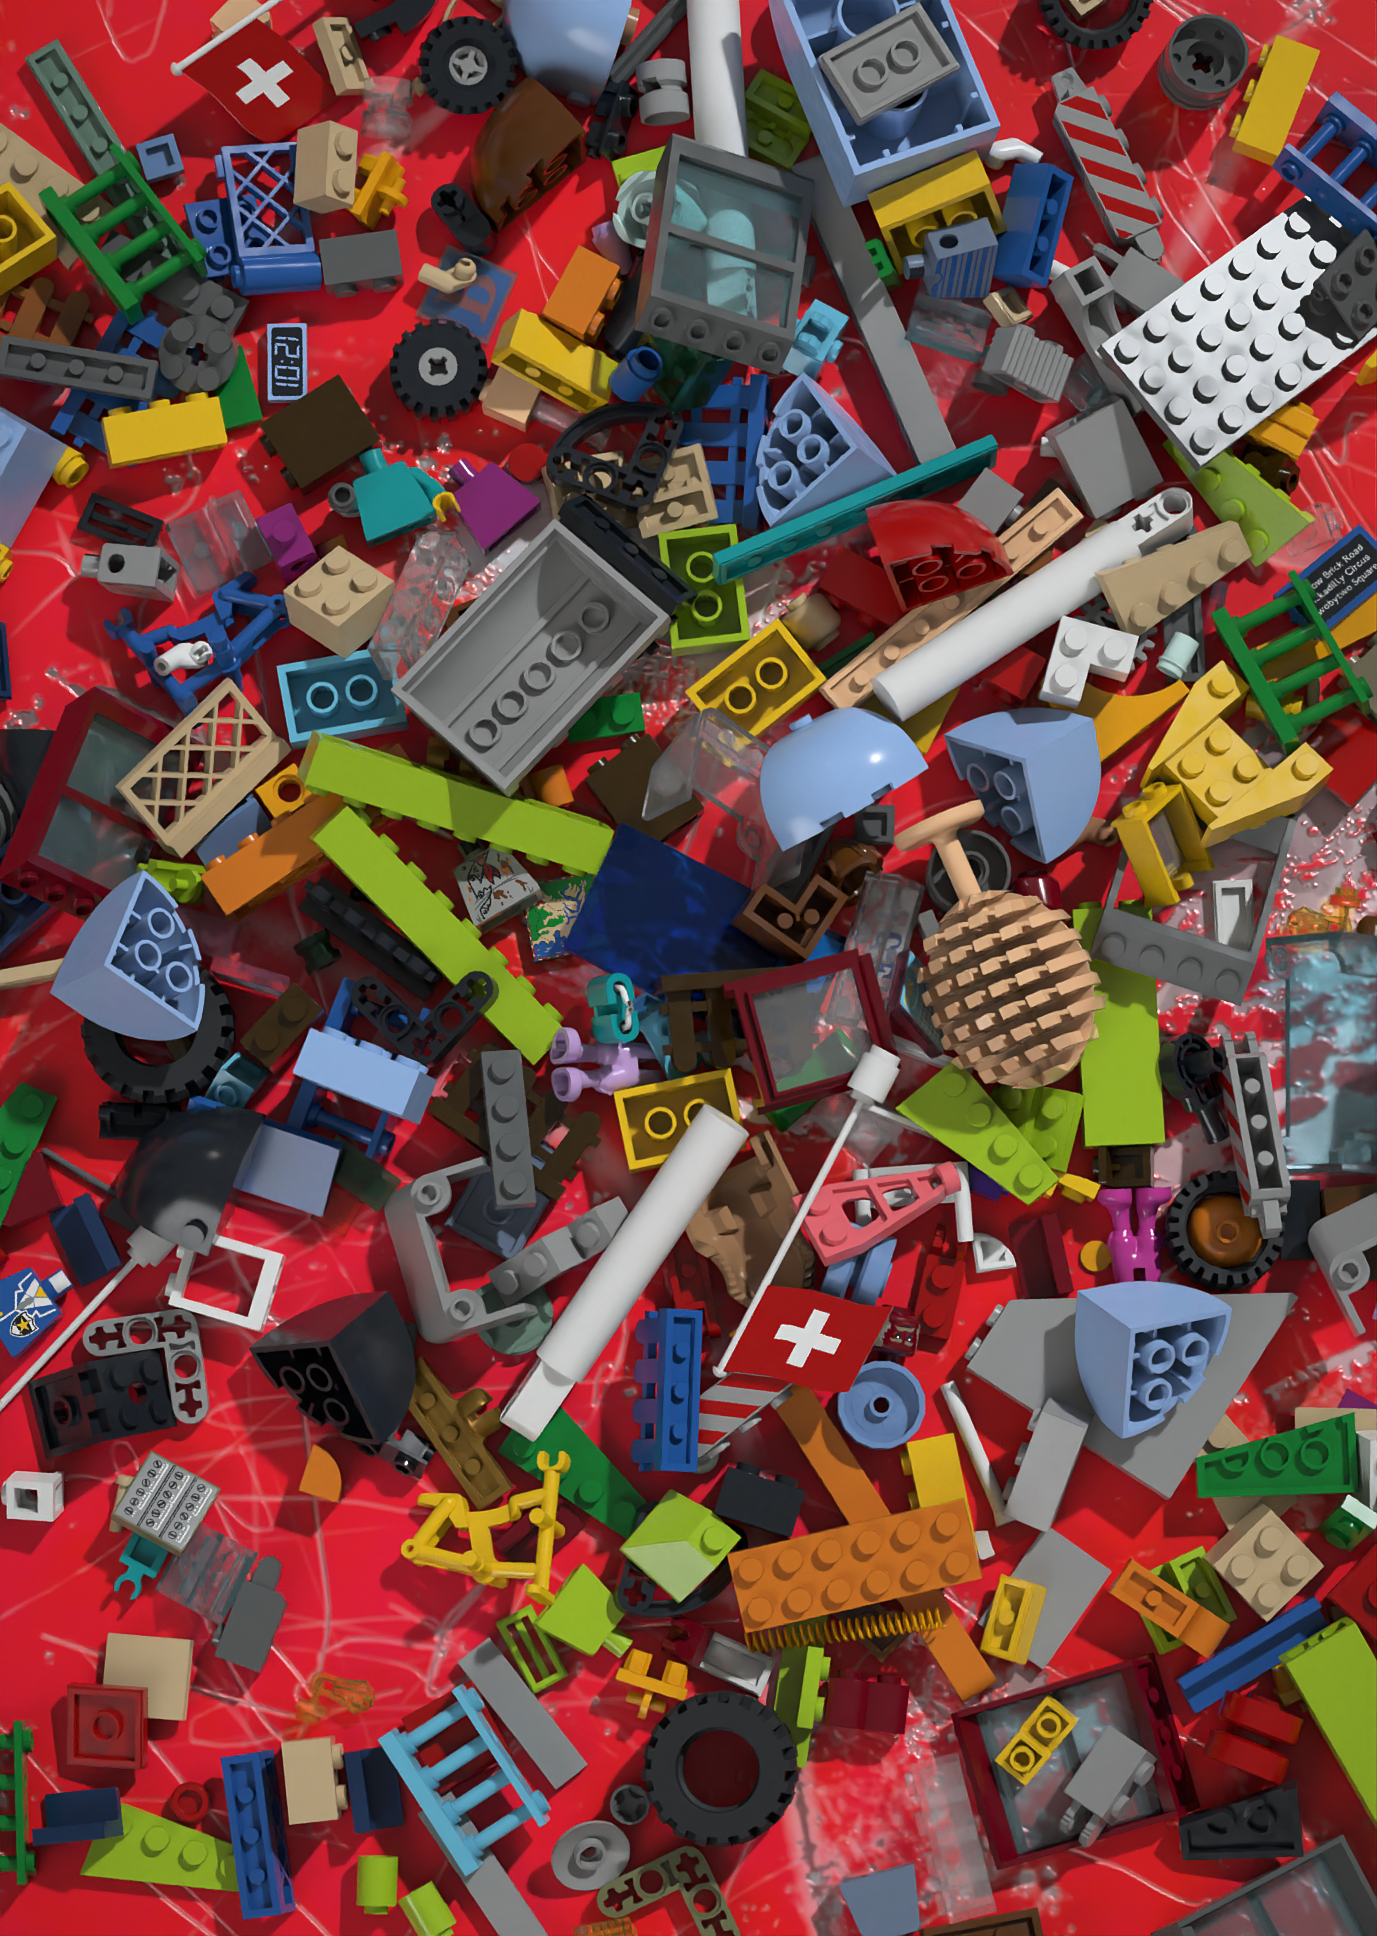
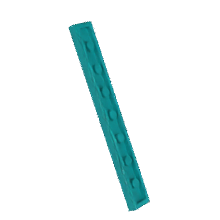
[712,434,998,586]

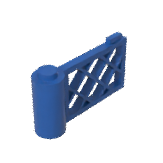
[213,142,322,296]

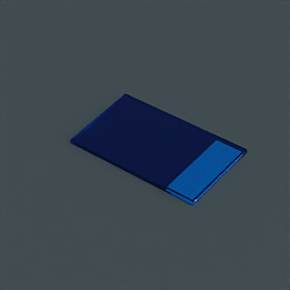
[561,822,851,1066]

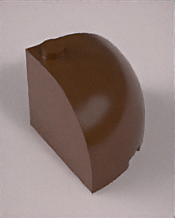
[469,77,586,234]

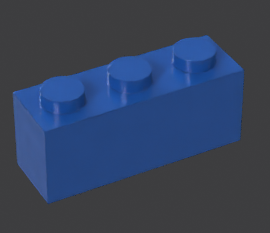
[992,163,1074,288]

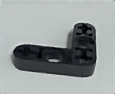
[351,971,499,1068]

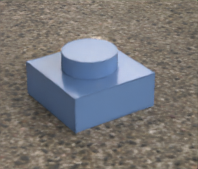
[136,133,185,185]

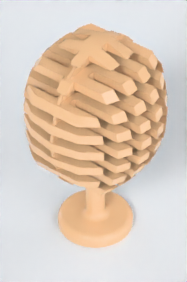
[893,800,1106,1089]

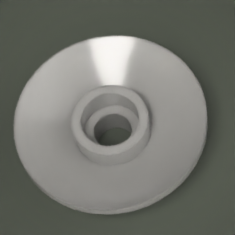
[551,1820,630,1891]

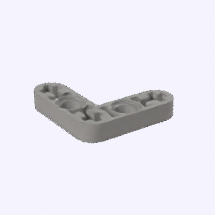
[83,1309,210,1424]

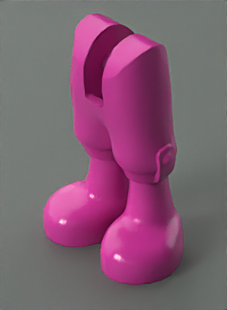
[1098,1187,1172,1283]

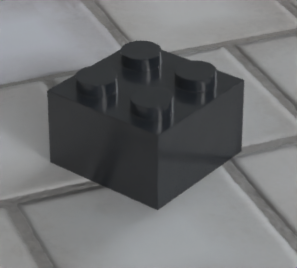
[713,1462,805,1538]

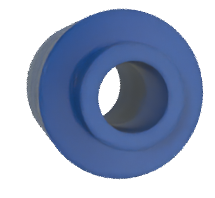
[609,347,663,402]

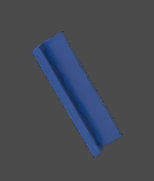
[1174,1596,1329,1714]
[220,1749,296,1920]

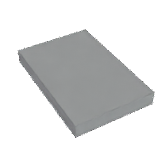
[817,2,960,127]
[977,1527,1112,1670]

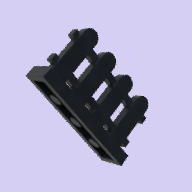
[557,493,698,659]
[298,876,444,1003]

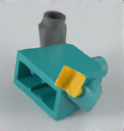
[328,448,461,549]

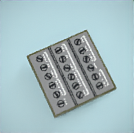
[111,1450,221,1558]

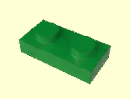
[567,692,646,745]
[1317,1494,1377,1552]

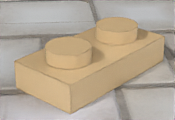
[312,17,373,95]

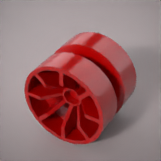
[1201,1690,1305,1785]

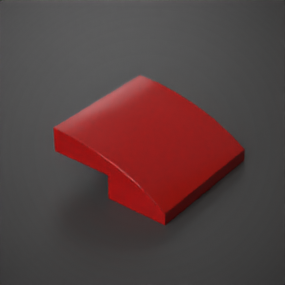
[1303,705,1377,808]
[401,1680,513,1795]

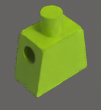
[531,1563,634,1658]

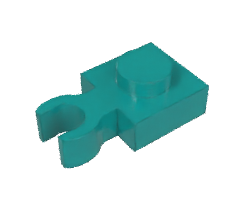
[114,1532,169,1600]

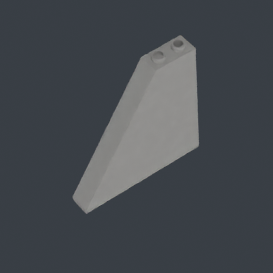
[964,1293,1298,1500]

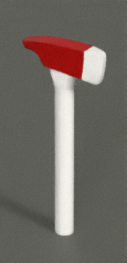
[940,1381,1039,1560]

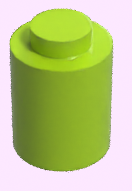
[356,1855,398,1914]
[398,1880,457,1936]

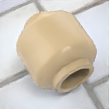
[783,592,841,652]

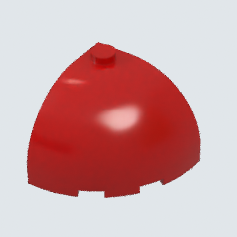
[865,499,1014,613]

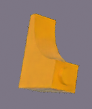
[1036,678,1190,765]

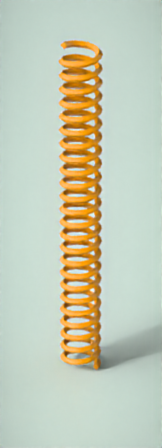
[744,1607,946,1654]

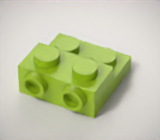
[991,1083,1085,1173]

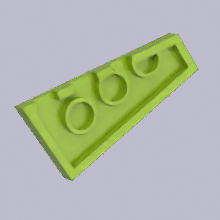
[1162,439,1316,568]
[895,1062,1060,1206]
[80,1801,239,1892]

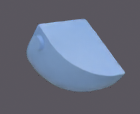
[502,0,632,107]
[756,372,897,528]
[0,406,68,548]
[760,707,929,851]
[944,707,1101,864]
[50,870,205,1041]
[1075,1281,1232,1439]

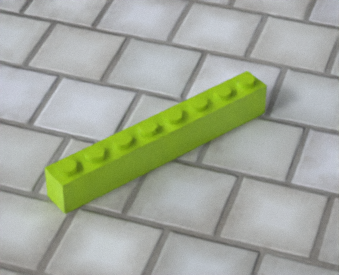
[297,730,614,877]
[308,803,564,1065]

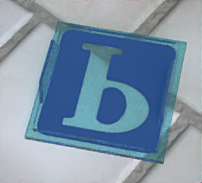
[416,244,518,345]

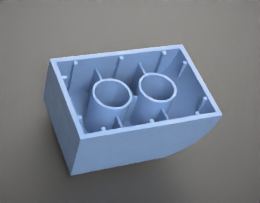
[768,0,1001,208]

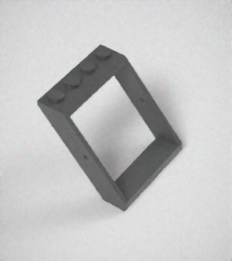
[1089,777,1297,1006]

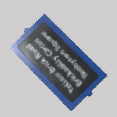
[1273,524,1377,642]

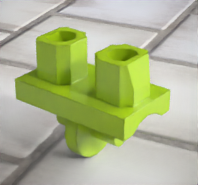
[136,859,206,906]

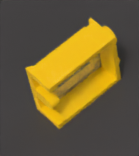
[1110,782,1216,908]

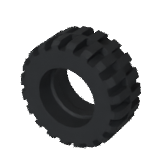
[80,963,236,1106]
[642,1691,800,1848]

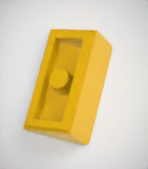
[979,1574,1047,1665]

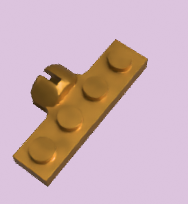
[409,1356,514,1511]

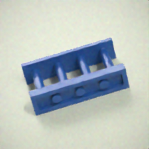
[1272,91,1377,244]
[286,977,438,1163]

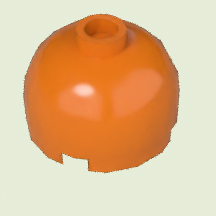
[1186,1195,1262,1269]

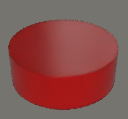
[508,443,547,484]
[170,1781,211,1823]

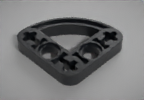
[546,401,684,514]
[613,1500,748,1619]

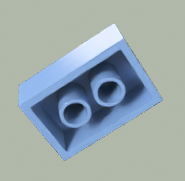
[292,1026,437,1125]

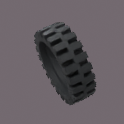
[1037,0,1153,49]
[1164,1170,1285,1292]

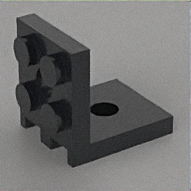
[27,1348,178,1459]

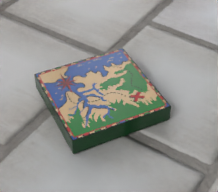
[523,872,611,964]

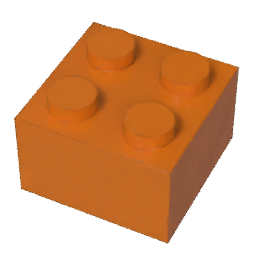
[542,245,624,346]

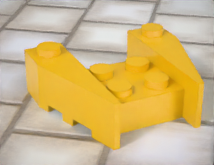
[1139,660,1333,849]

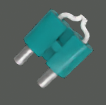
[583,973,639,1045]

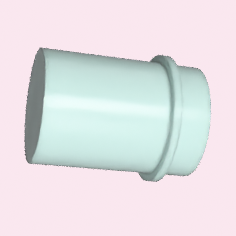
[1156,632,1199,680]

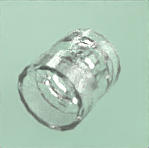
[360,76,414,140]

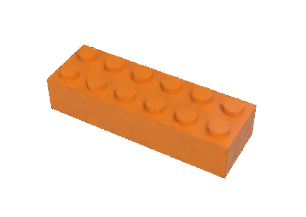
[200,743,411,925]
[727,1498,983,1634]

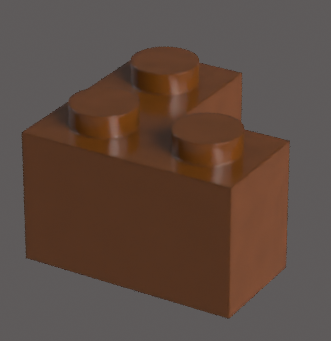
[730,874,848,966]

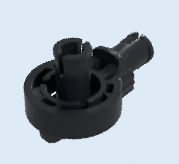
[1158,1032,1230,1145]

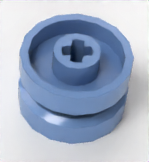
[819,1221,897,1306]
[836,1361,925,1450]

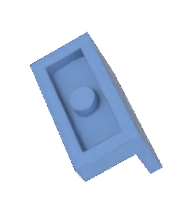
[193,792,272,866]

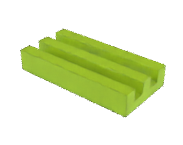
[496,1604,568,1694]

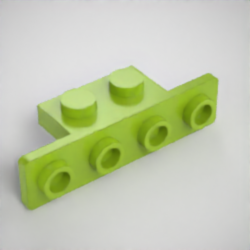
[774,1614,831,1768]

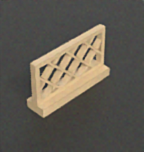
[115,678,292,858]

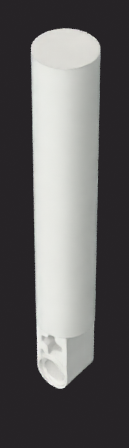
[686,0,756,319]
[871,487,1193,724]
[499,1104,749,1442]

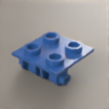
[183,194,268,283]

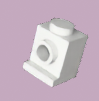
[1,1471,64,1522]

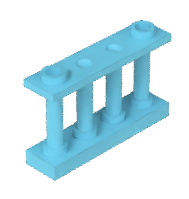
[377,1683,551,1877]

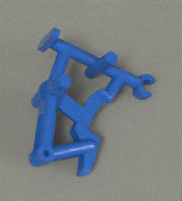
[103,572,291,729]

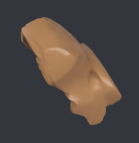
[685,1130,816,1308]

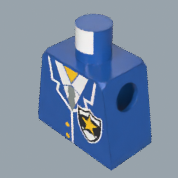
[0,1267,74,1359]

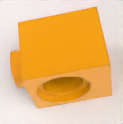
[255,763,311,819]

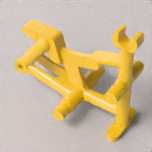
[401,1451,571,1605]

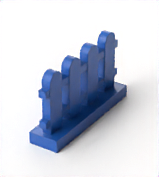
[49,302,201,469]
[673,374,772,536]
[631,1308,703,1472]

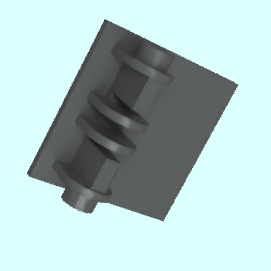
[1311,229,1377,340]

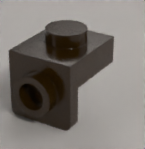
[1240,444,1300,496]
[1092,1145,1154,1189]

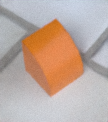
[299,1444,343,1503]

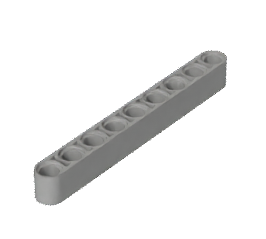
[789,154,956,466]

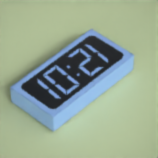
[267,323,308,403]

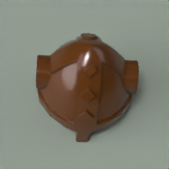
[818,837,884,907]

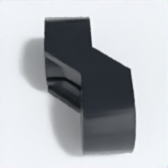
[431,183,497,257]

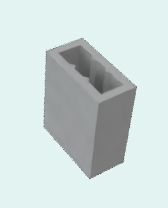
[1045,395,1164,520]

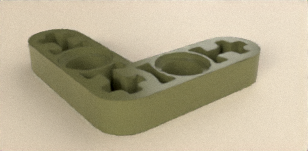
[597,1845,741,1936]

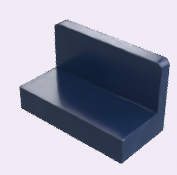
[49,1192,125,1286]
[344,1747,404,1834]
[32,1787,124,1846]

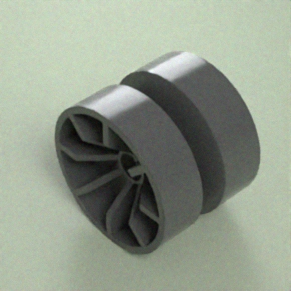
[924,830,1011,915]

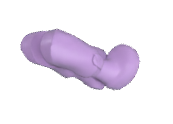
[550,1027,661,1102]

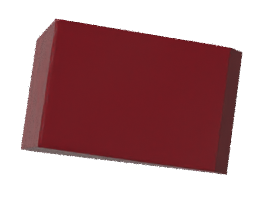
[2,1150,66,1230]

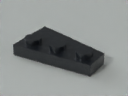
[1179,1779,1304,1861]

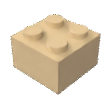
[283,545,400,659]
[1203,1501,1324,1622]
[281,1735,349,1825]

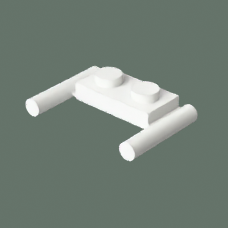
[852,1161,974,1242]

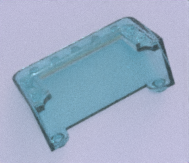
[1264,931,1377,1177]

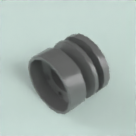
[1157,14,1249,111]

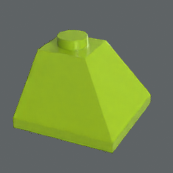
[619,1489,741,1603]

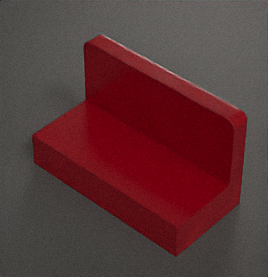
[1008,1213,1074,1299]
[493,1495,584,1563]

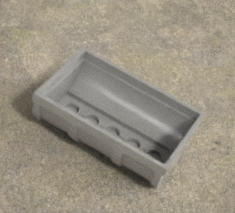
[390,518,672,797]

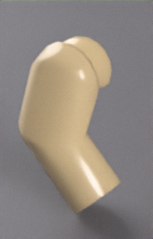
[418,258,477,294]

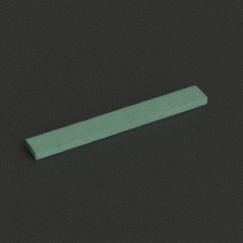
[24,39,199,318]

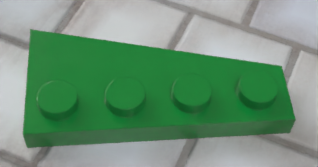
[0,1082,58,1230]
[497,1406,648,1539]
[1195,1412,1359,1498]

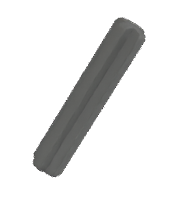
[608,0,687,84]

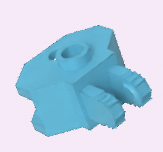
[781,299,850,382]

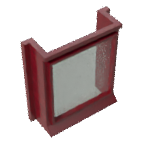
[722,948,902,1116]

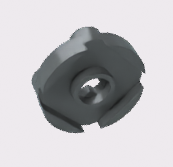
[158,315,239,394]

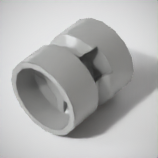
[636,58,690,126]

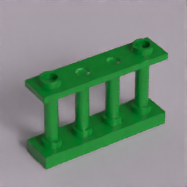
[38,143,208,326]
[1211,570,1373,756]
[0,1720,37,1885]

